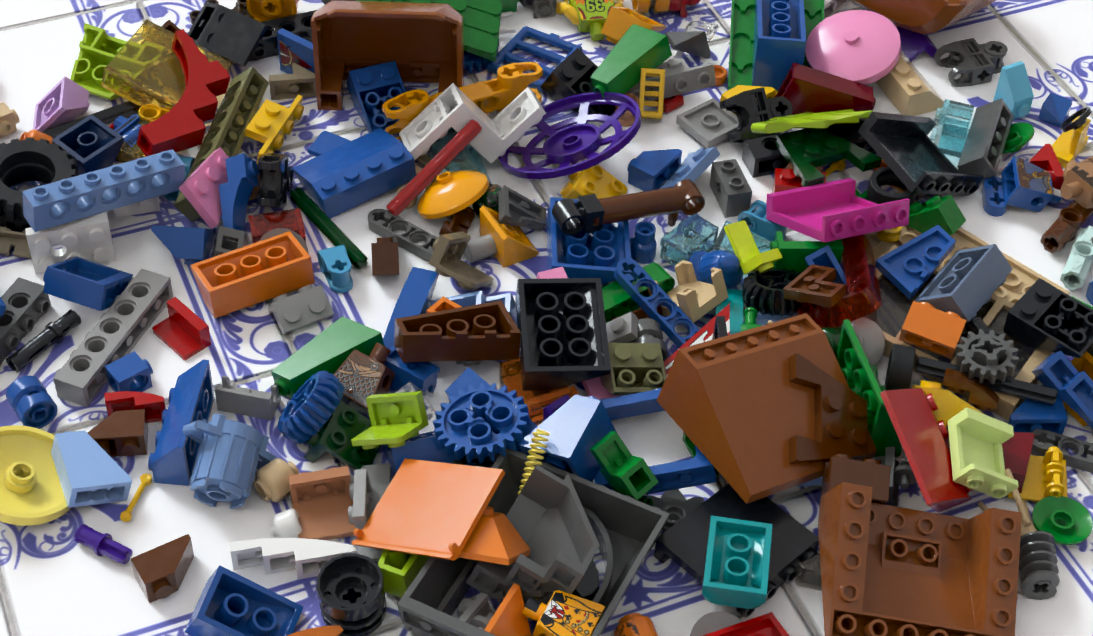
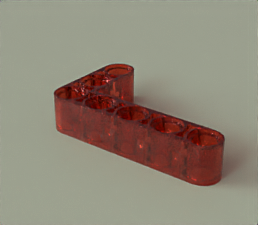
[797,234,882,328]

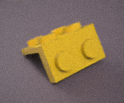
[560,164,628,199]

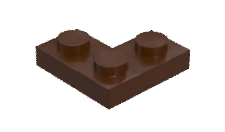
[783,264,846,308]

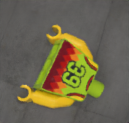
[554,0,624,41]

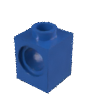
[105,351,153,392]

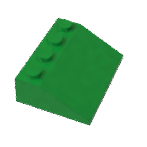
[836,319,902,457]

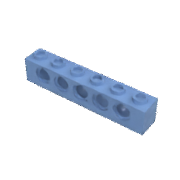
[22,149,185,232]

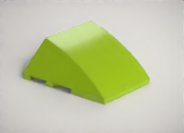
[70,23,167,101]

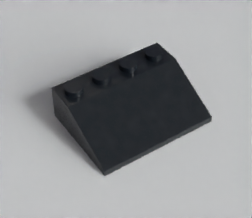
[515,278,611,391]

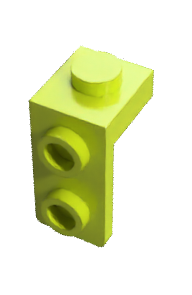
[724,220,782,275]

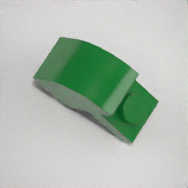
[589,431,658,500]

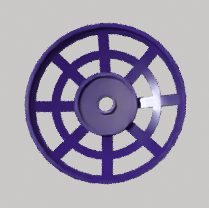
[498,92,642,179]

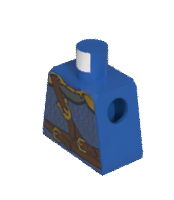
[1001,155,1062,212]

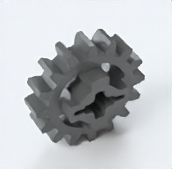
[955,329,1019,384]

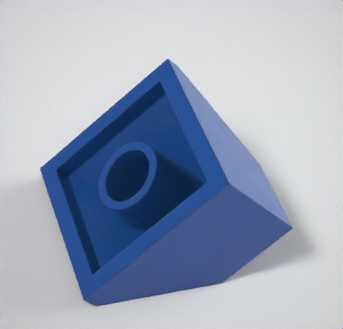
[151,225,215,265]

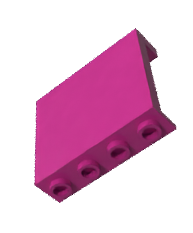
[766,178,910,243]

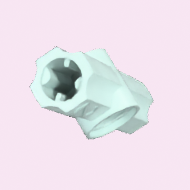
[1060,226,1093,290]

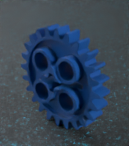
[433,383,530,463]

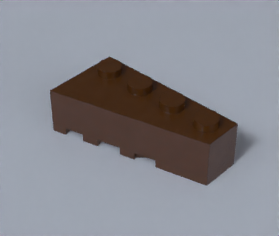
[394,300,521,362]

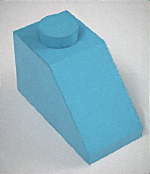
[993,61,1034,120]

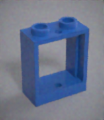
[43,256,133,311]

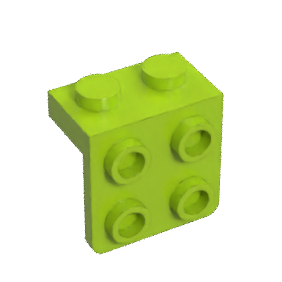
[351,391,429,449]

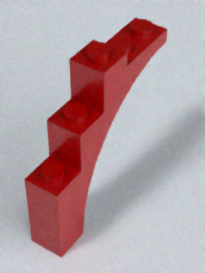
[136,29,230,156]

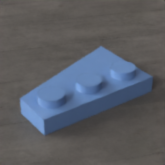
[660,147,720,189]

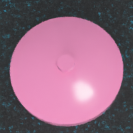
[805,10,901,85]

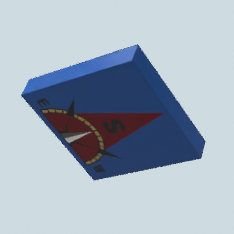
[277,28,315,74]

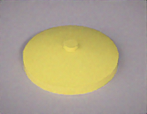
[0,425,71,526]

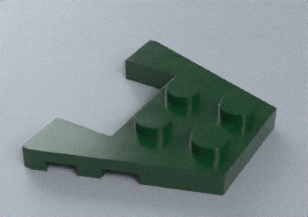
[776,128,882,187]

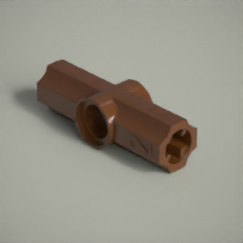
[1040,200,1093,253]

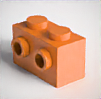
[899,300,967,359]

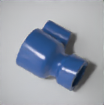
[630,221,657,264]

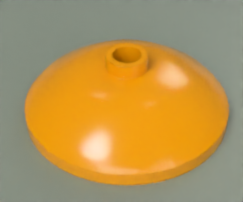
[417,170,489,219]

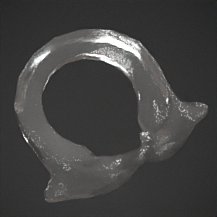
[685,20,719,42]

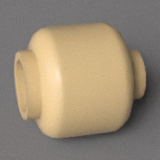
[254,458,299,503]

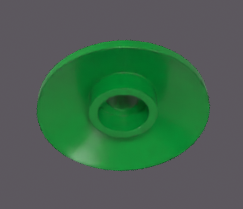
[1003,122,1035,154]
[1032,496,1093,545]

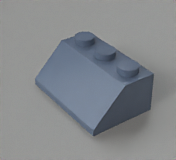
[915,244,1013,323]

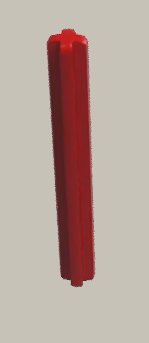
[386,119,482,216]

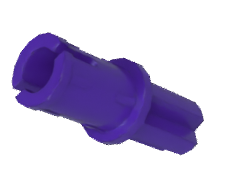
[74,524,133,564]

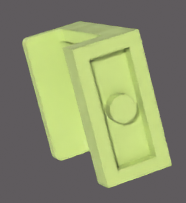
[947,407,1019,499]

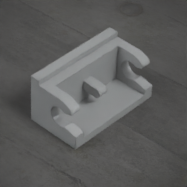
[214,376,281,420]

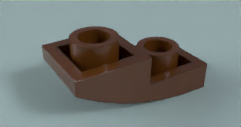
[942,368,999,411]

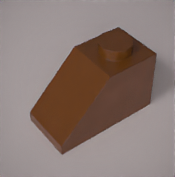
[130,534,194,603]

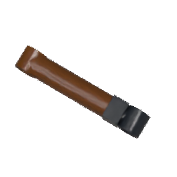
[552,179,705,236]

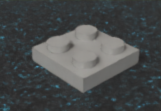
[676,98,739,148]

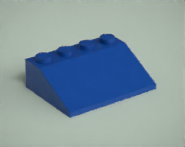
[293,128,416,219]
[546,197,632,285]

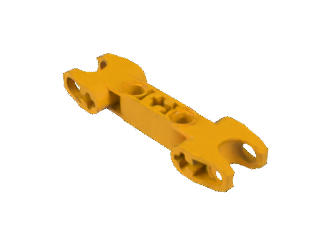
[382,62,543,140]

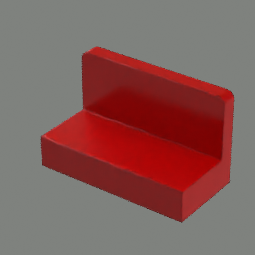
[152,297,211,360]

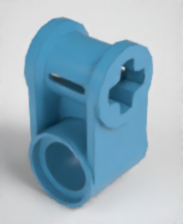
[738,200,787,243]
[317,245,353,293]

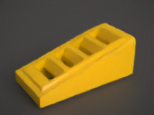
[639,68,665,120]

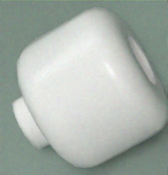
[271,508,302,538]

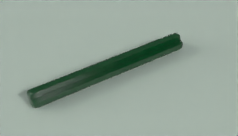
[290,187,368,269]

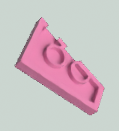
[179,147,229,229]

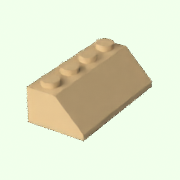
[875,51,947,116]

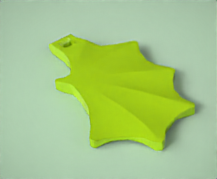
[751,109,873,134]

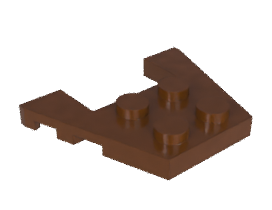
[789,353,869,465]

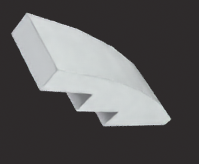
[229,538,357,579]

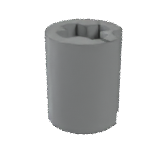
[464,234,497,263]

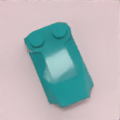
[702,516,773,609]

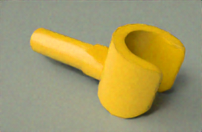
[824,159,846,178]

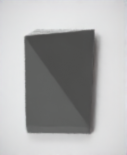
[664,31,711,58]

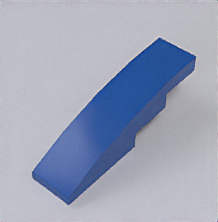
[383,267,439,349]

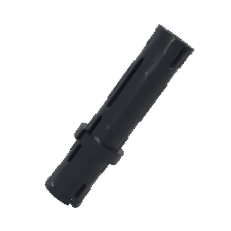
[6,309,82,373]

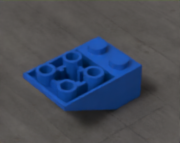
[346,61,406,133]

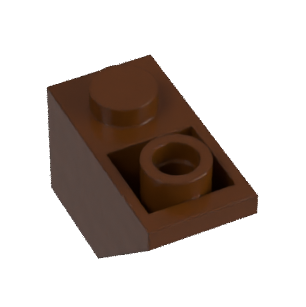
[371,237,399,275]
[87,409,149,457]

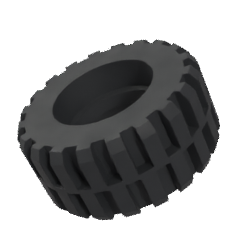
[0,137,79,232]

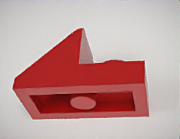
[1029,144,1064,190]

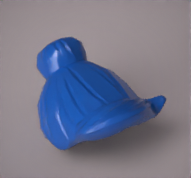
[688,250,744,289]

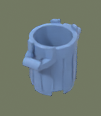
[183,414,277,509]

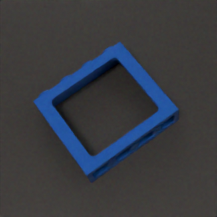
[594,388,717,494]

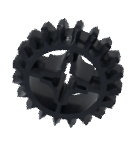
[742,268,813,317]

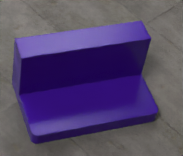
[896,26,938,62]

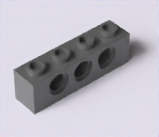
[0,277,51,367]

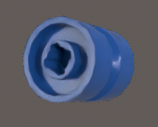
[6,375,58,429]

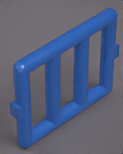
[486,26,583,92]

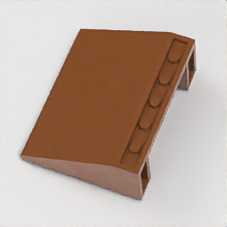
[656,313,877,504]
[818,482,1022,636]

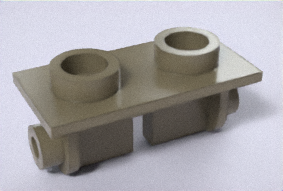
[0,227,32,259]

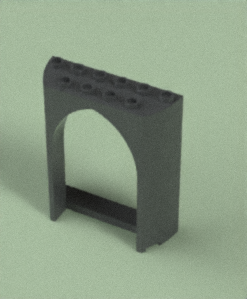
[397,448,670,636]

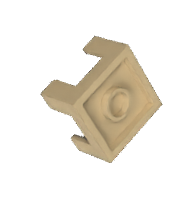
[647,260,728,323]

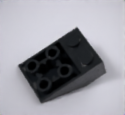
[187,2,268,67]
[540,48,616,123]
[1003,278,1093,358]

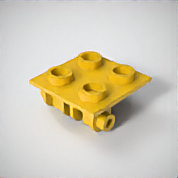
[1008,446,1067,502]

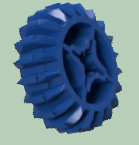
[277,370,344,444]

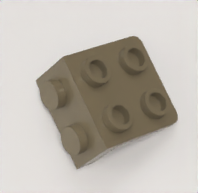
[428,231,494,290]

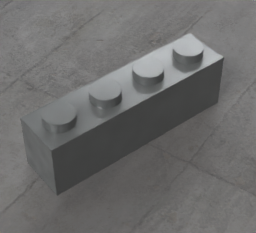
[957,98,1014,180]

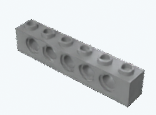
[53,269,173,407]

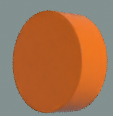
[714,65,727,86]

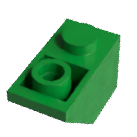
[907,195,966,235]

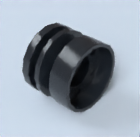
[316,553,387,636]

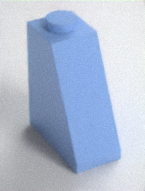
[51,430,132,508]

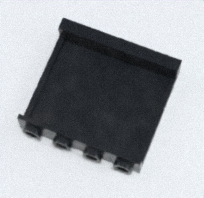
[858,112,984,196]
[654,483,819,619]

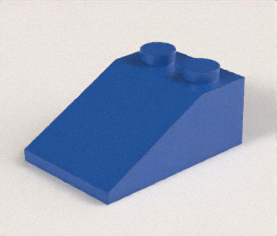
[185,565,304,636]

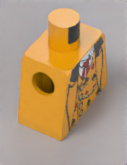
[522,590,605,636]

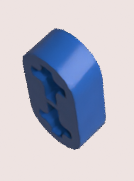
[981,176,1008,217]

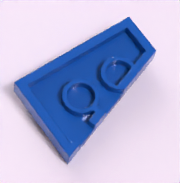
[875,225,956,300]

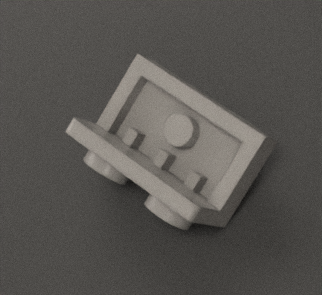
[268,285,334,335]

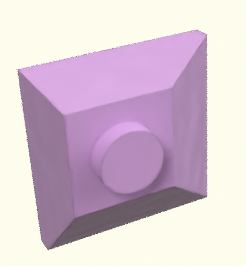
[33,76,90,132]

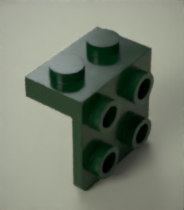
[304,400,381,470]

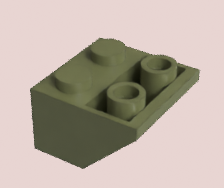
[600,343,666,395]

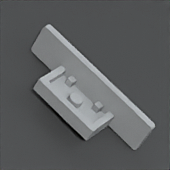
[626,58,716,101]
[348,463,391,562]

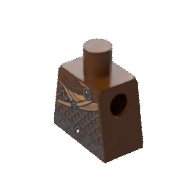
[333,342,395,410]

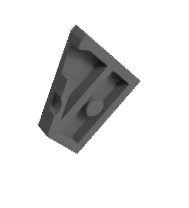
[498,185,547,231]

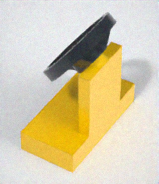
[1052,107,1092,168]

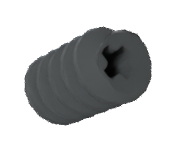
[1019,531,1060,600]

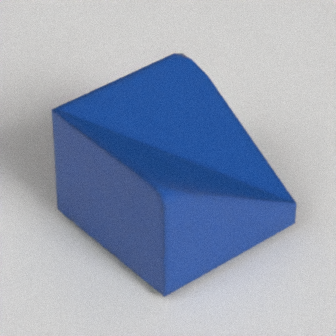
[1038,92,1072,127]

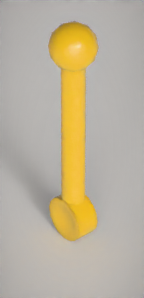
[120,473,152,522]

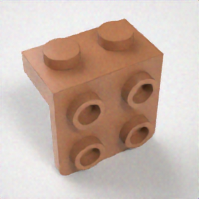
[288,466,356,540]

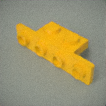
[244,95,304,164]

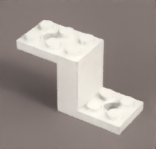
[399,83,546,163]
[25,197,161,274]

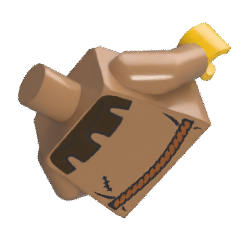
[1060,156,1093,209]

